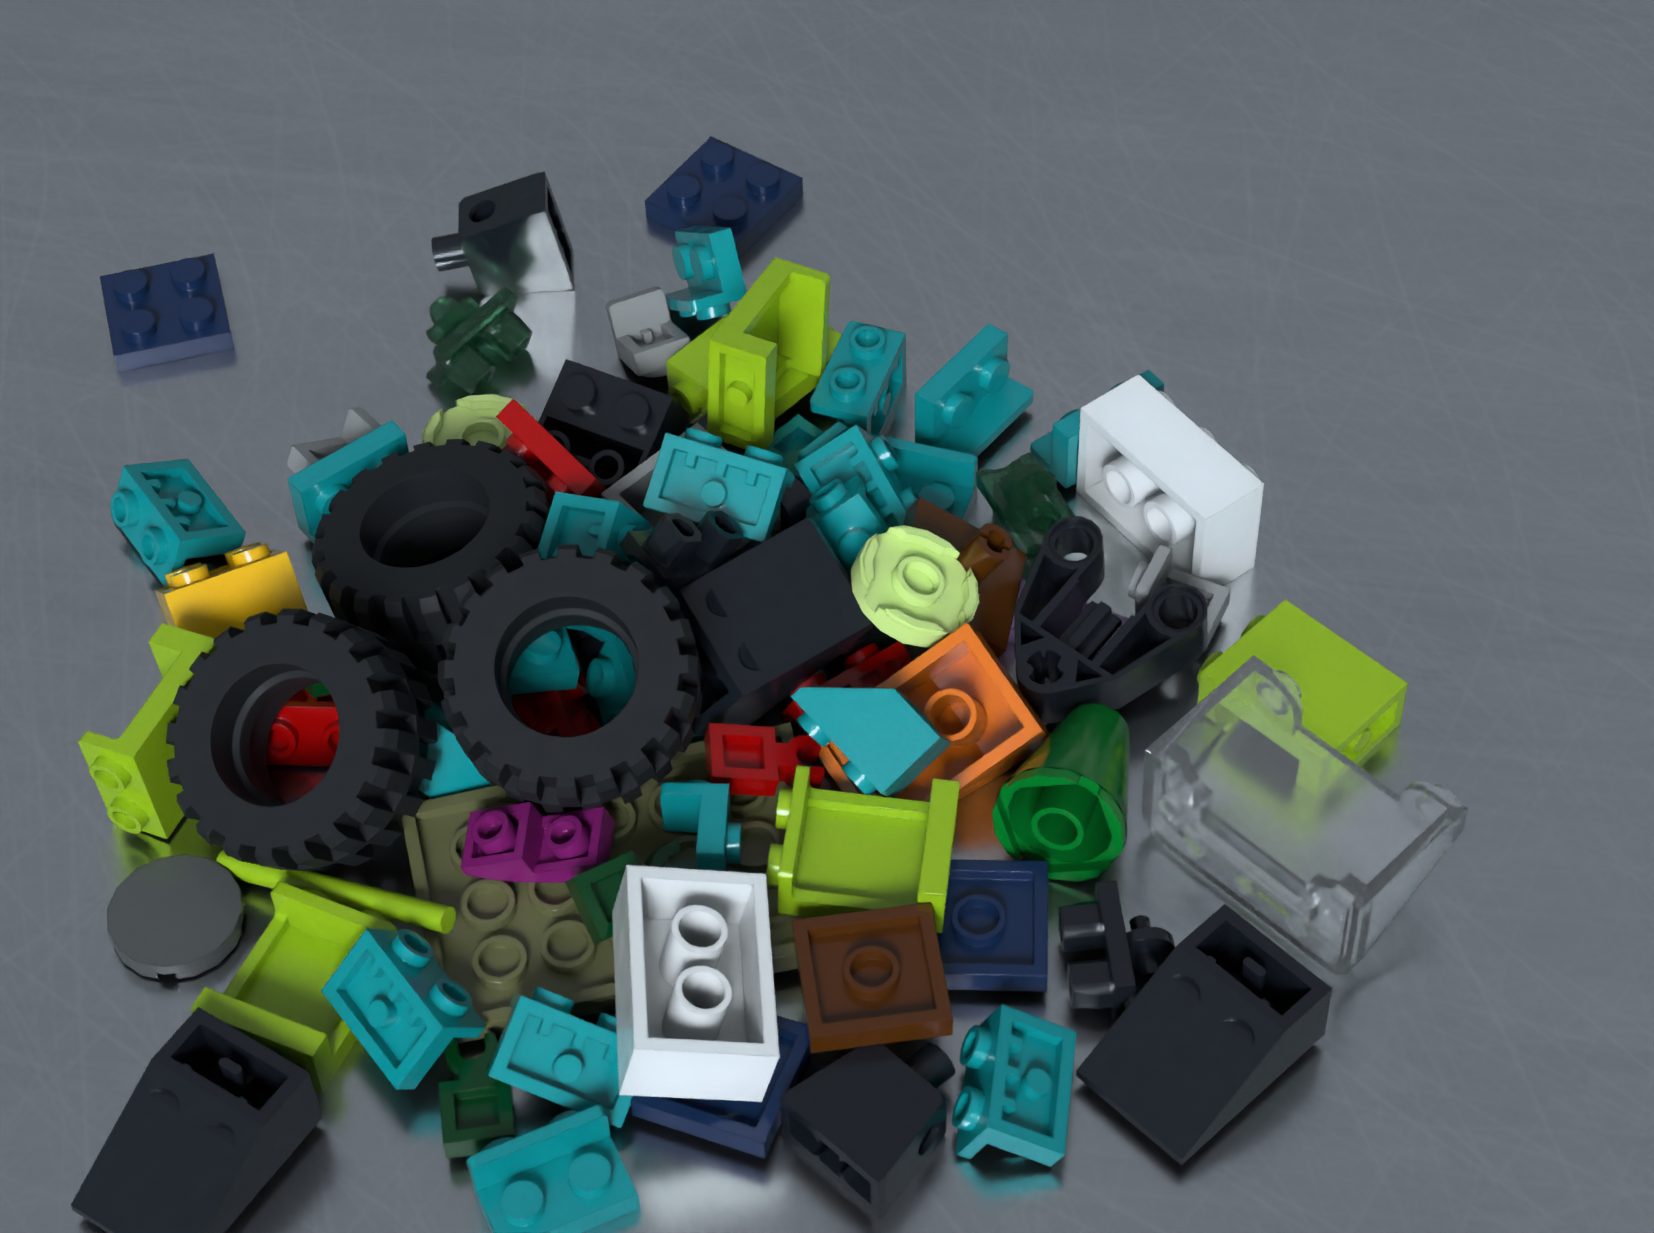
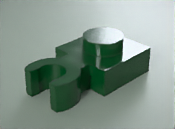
[565,842,683,945]
[438,1032,517,1159]

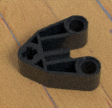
[1014,516,1208,723]

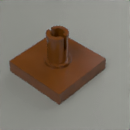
[903,497,1027,658]
[792,902,953,1053]

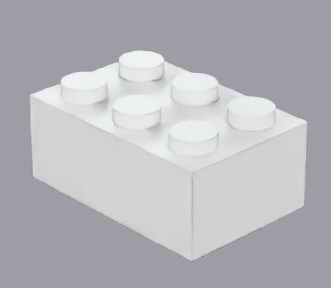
[1076,374,1264,586]
[612,865,780,1102]

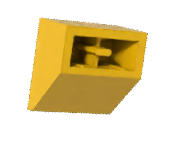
[154,542,308,638]

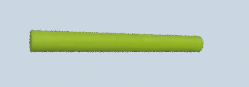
[216,850,456,934]

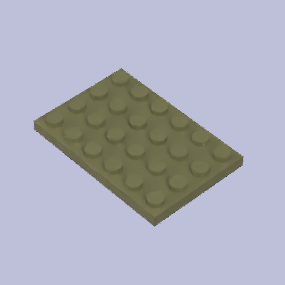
[401,723,810,1044]

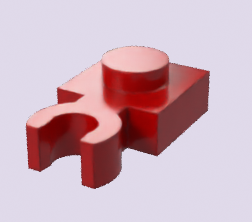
[704,723,825,797]

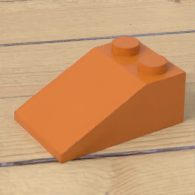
[808,622,1050,802]

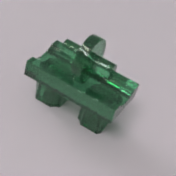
[426,286,533,395]
[976,452,1075,569]

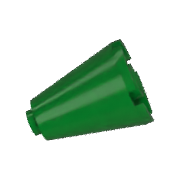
[992,703,1130,882]

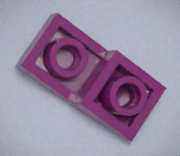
[461,802,615,883]

